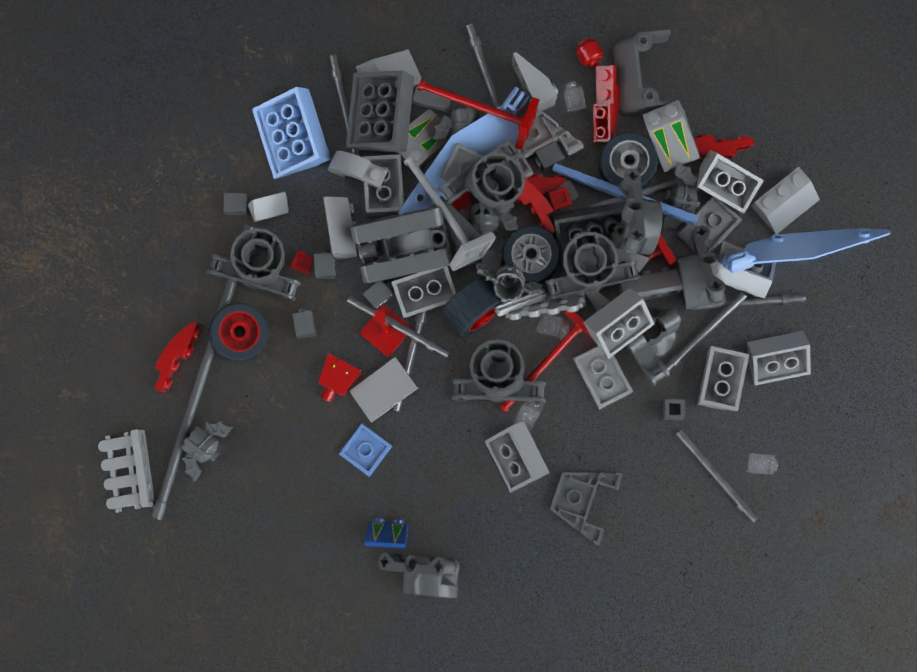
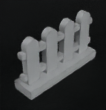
[505,290,586,320]
[98,429,155,512]

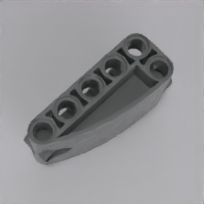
[350,207,453,283]

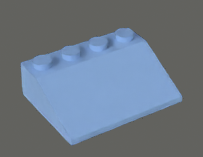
[252,87,331,179]

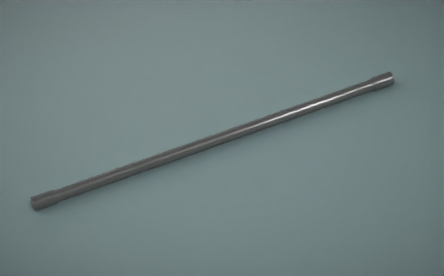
[151,225,254,521]

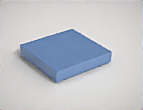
[339,423,392,477]

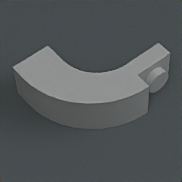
[328,151,388,189]

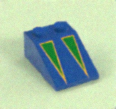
[365,518,408,548]

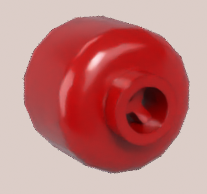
[576,38,604,68]

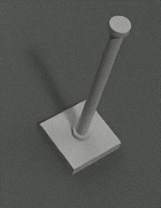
[404,156,496,271]

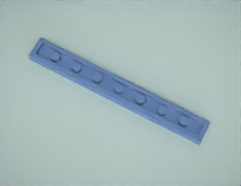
[552,163,698,226]

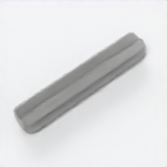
[494,289,547,316]

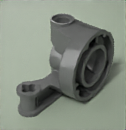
[437,138,525,215]
[609,169,662,255]
[676,226,726,310]
[206,228,301,301]
[545,231,641,300]
[602,297,681,386]
[451,339,546,404]
[378,553,460,598]

